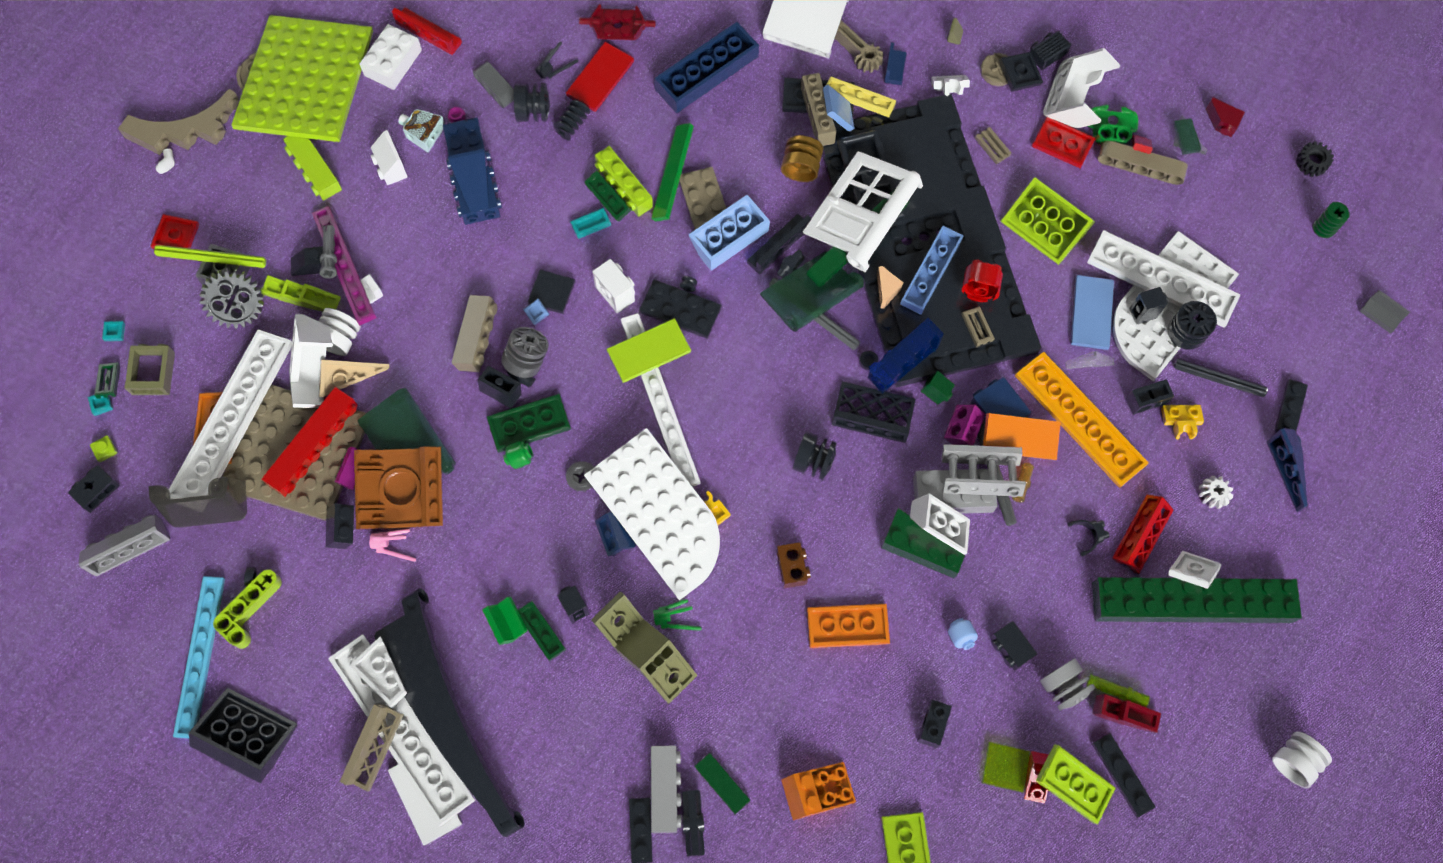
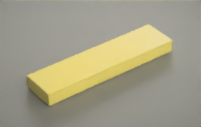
[826,76,896,117]

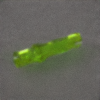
[1086,674,1150,707]

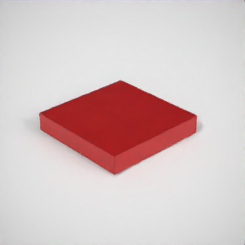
[150,214,200,249]

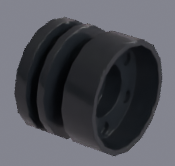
[514,83,550,122]
[1168,301,1217,350]
[792,431,837,480]

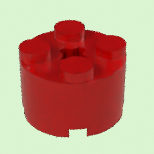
[962,260,1003,302]

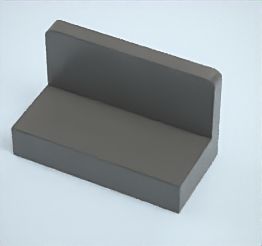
[1359,290,1410,334]

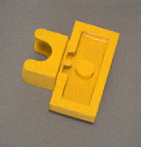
[1161,405,1204,439]

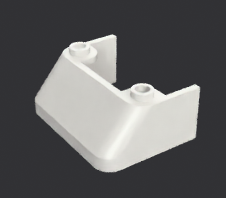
[1043,48,1120,128]
[289,314,334,408]

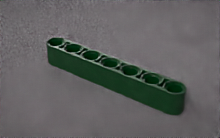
[806,190,910,288]

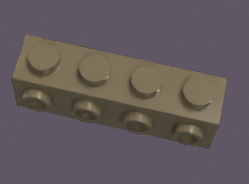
[451,295,497,372]

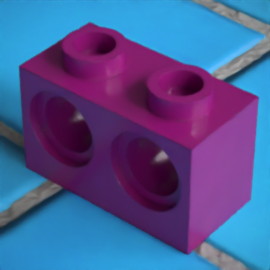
[944,404,985,446]

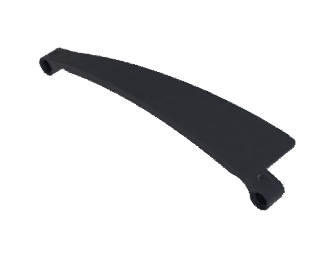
[374,588,525,837]

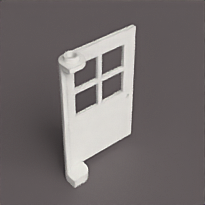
[803,151,923,272]

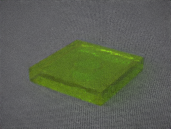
[982,742,1030,793]

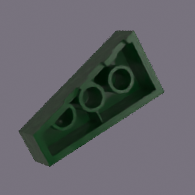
[881,508,965,579]

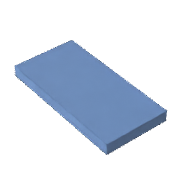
[1071,275,1114,350]

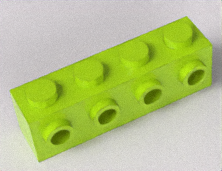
[594,146,653,217]

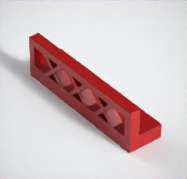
[392,7,462,55]
[1112,494,1173,574]

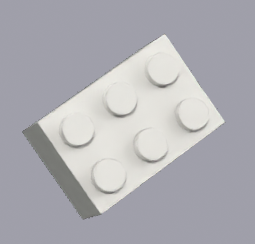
[360,24,422,90]

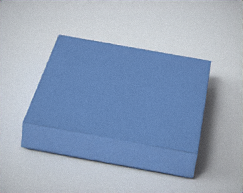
[823,85,854,132]

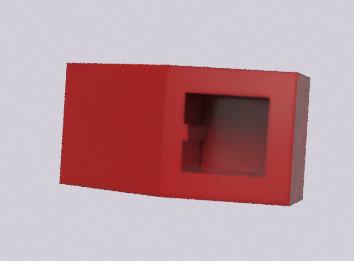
[1024,751,1049,803]

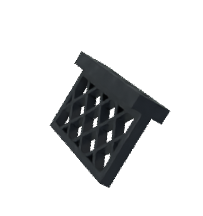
[832,381,916,443]

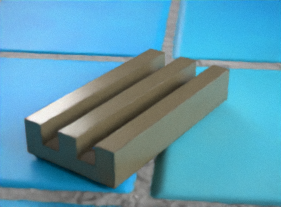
[975,127,1011,164]
[961,306,995,347]

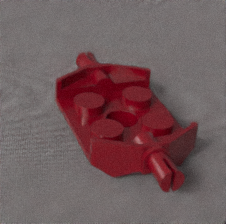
[579,4,656,40]

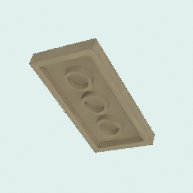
[679,167,726,230]

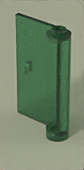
[760,251,864,332]
[357,387,456,475]

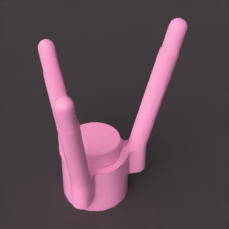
[369,529,416,562]

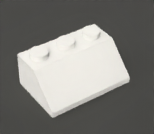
[910,494,970,554]

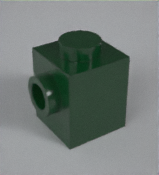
[921,371,955,405]

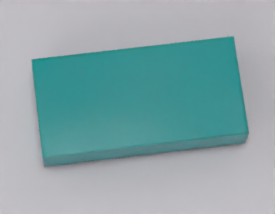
[570,208,611,239]

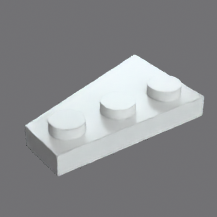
[349,637,407,708]

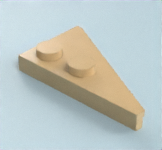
[319,360,389,397]

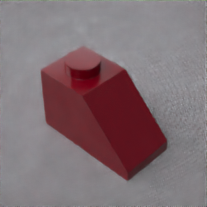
[1206,97,1245,137]

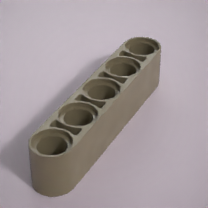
[1098,141,1188,185]

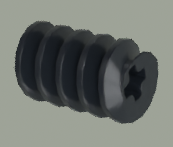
[553,100,591,141]

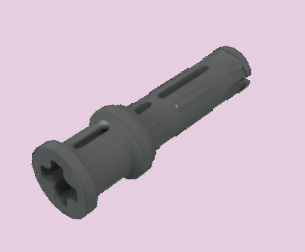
[320,225,337,278]

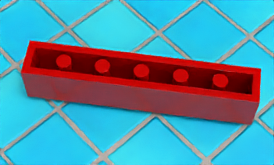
[261,387,358,497]

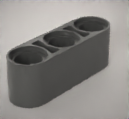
[473,61,514,108]

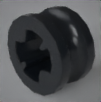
[679,276,698,292]

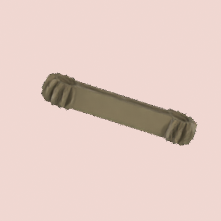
[834,20,883,73]

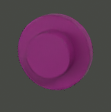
[448,107,466,123]

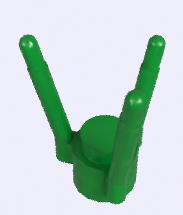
[653,599,702,631]

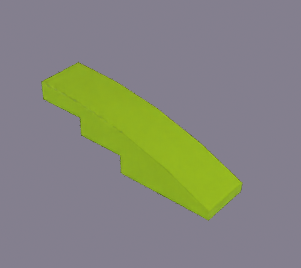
[261,275,341,312]

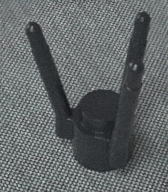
[535,41,579,79]

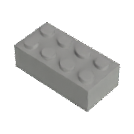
[913,469,997,514]

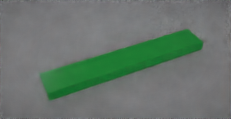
[651,123,694,222]

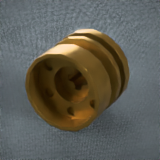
[781,136,823,182]

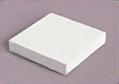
[1168,551,1221,589]

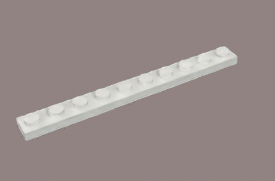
[621,313,700,487]

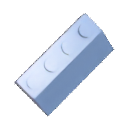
[689,195,770,271]

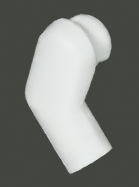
[156,149,175,174]

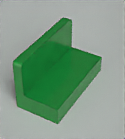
[482,597,527,645]

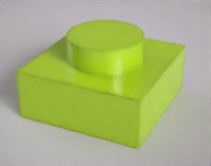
[89,435,118,462]

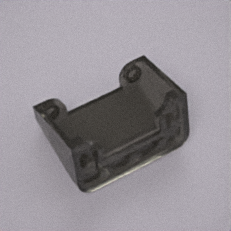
[148,477,247,528]

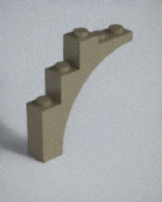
[118,89,240,155]

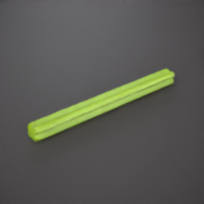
[154,245,266,268]

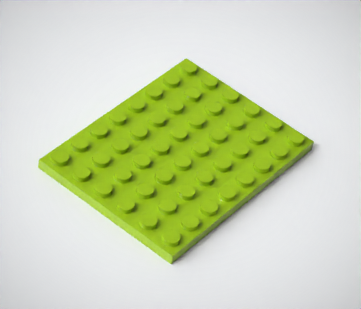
[231,15,373,142]

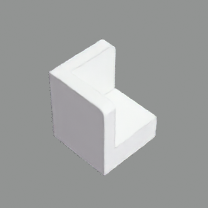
[361,274,383,303]

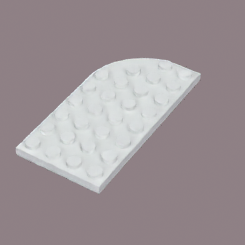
[1113,231,1239,381]
[584,428,720,601]

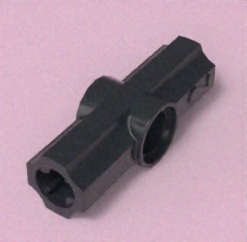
[682,790,705,857]

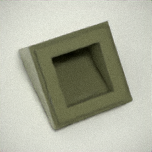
[947,18,963,45]

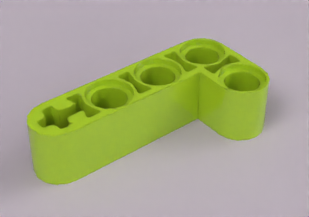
[213,570,282,649]

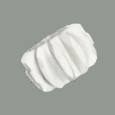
[1198,475,1234,509]

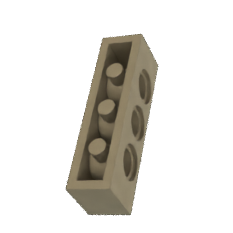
[801,73,836,146]

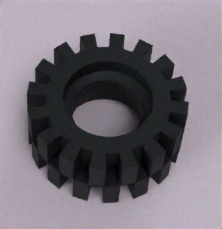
[1296,141,1334,177]

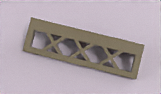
[340,704,404,792]

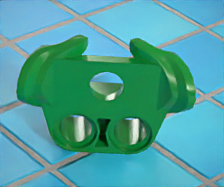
[1088,105,1139,145]

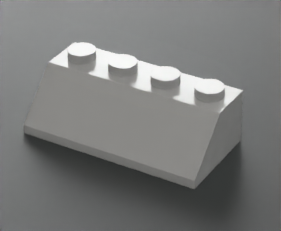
[79,515,170,577]

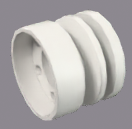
[319,308,361,356]
[1272,731,1332,788]

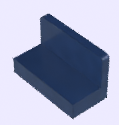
[884,42,907,85]
[595,512,636,557]

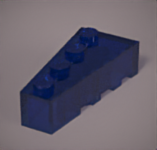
[867,318,944,394]

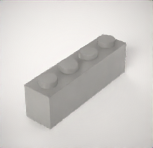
[651,746,681,833]

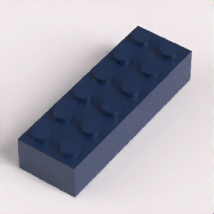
[654,22,759,114]

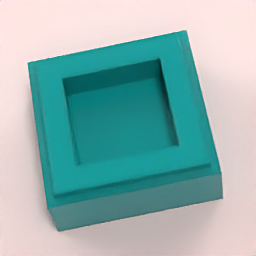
[102,321,125,341]
[87,395,113,416]

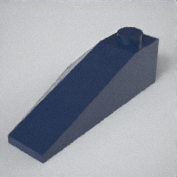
[1266,428,1308,512]

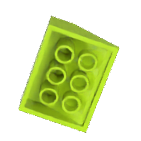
[1000,177,1095,265]

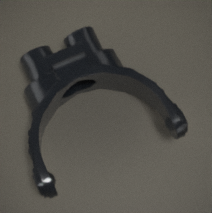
[777,250,805,279]
[1068,520,1110,557]

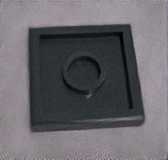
[999,51,1043,92]
[528,269,575,314]

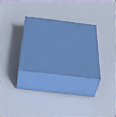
[523,299,550,325]

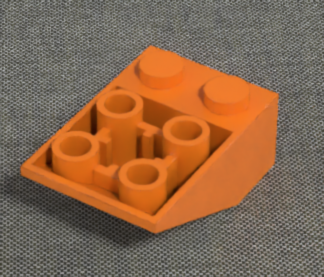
[781,762,856,821]

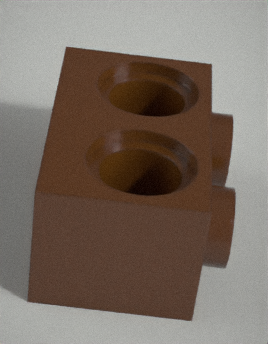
[776,542,811,589]

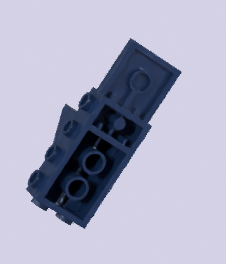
[443,117,502,225]

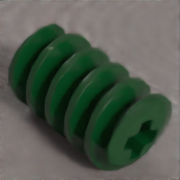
[1313,202,1350,238]

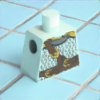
[398,109,445,153]

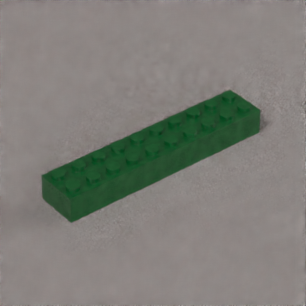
[1092,577,1302,623]

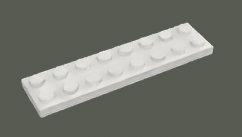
[1087,230,1240,327]

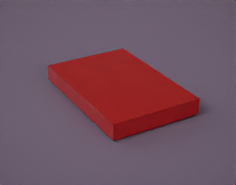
[1032,117,1096,169]

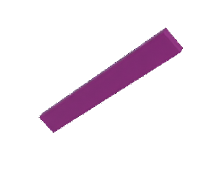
[312,206,377,326]

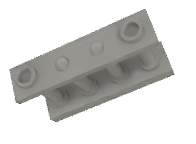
[941,444,1026,497]

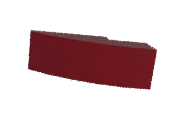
[1092,694,1161,733]

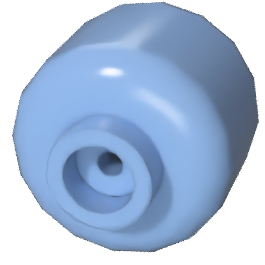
[948,618,978,650]

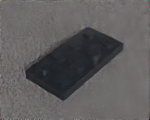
[782,77,855,116]
[639,279,722,339]

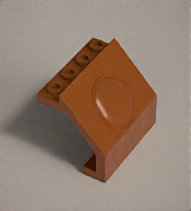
[354,447,443,529]

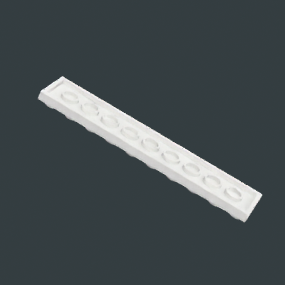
[165,330,292,511]
[328,634,475,826]

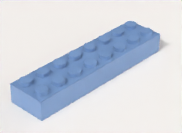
[900,226,963,314]

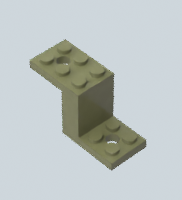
[591,592,698,704]

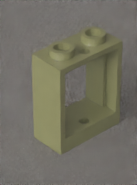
[125,344,175,395]

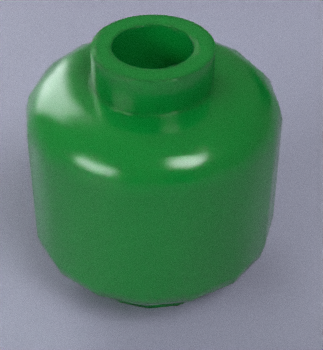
[503,441,534,469]

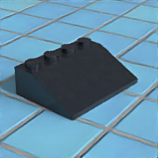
[189,688,297,783]

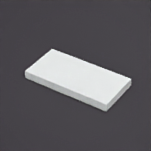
[388,764,462,846]

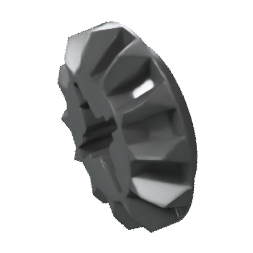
[566,461,594,492]

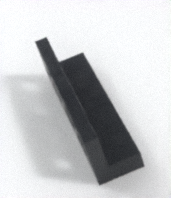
[747,214,812,275]

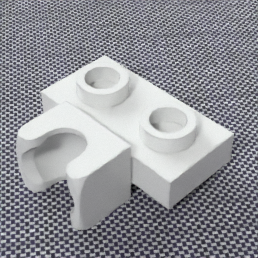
[931,75,969,95]

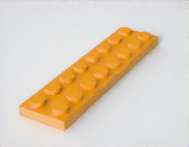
[1015,352,1149,488]

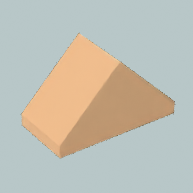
[877,266,903,308]

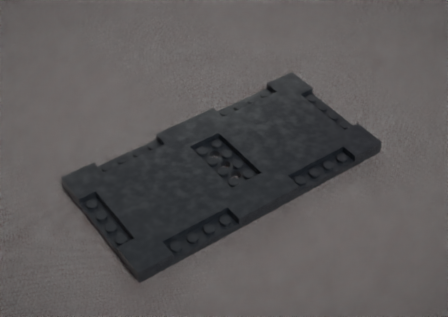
[822,94,1042,388]

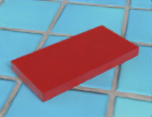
[566,42,634,113]

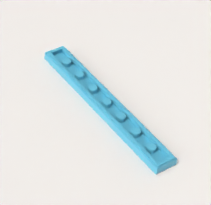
[173,576,225,739]

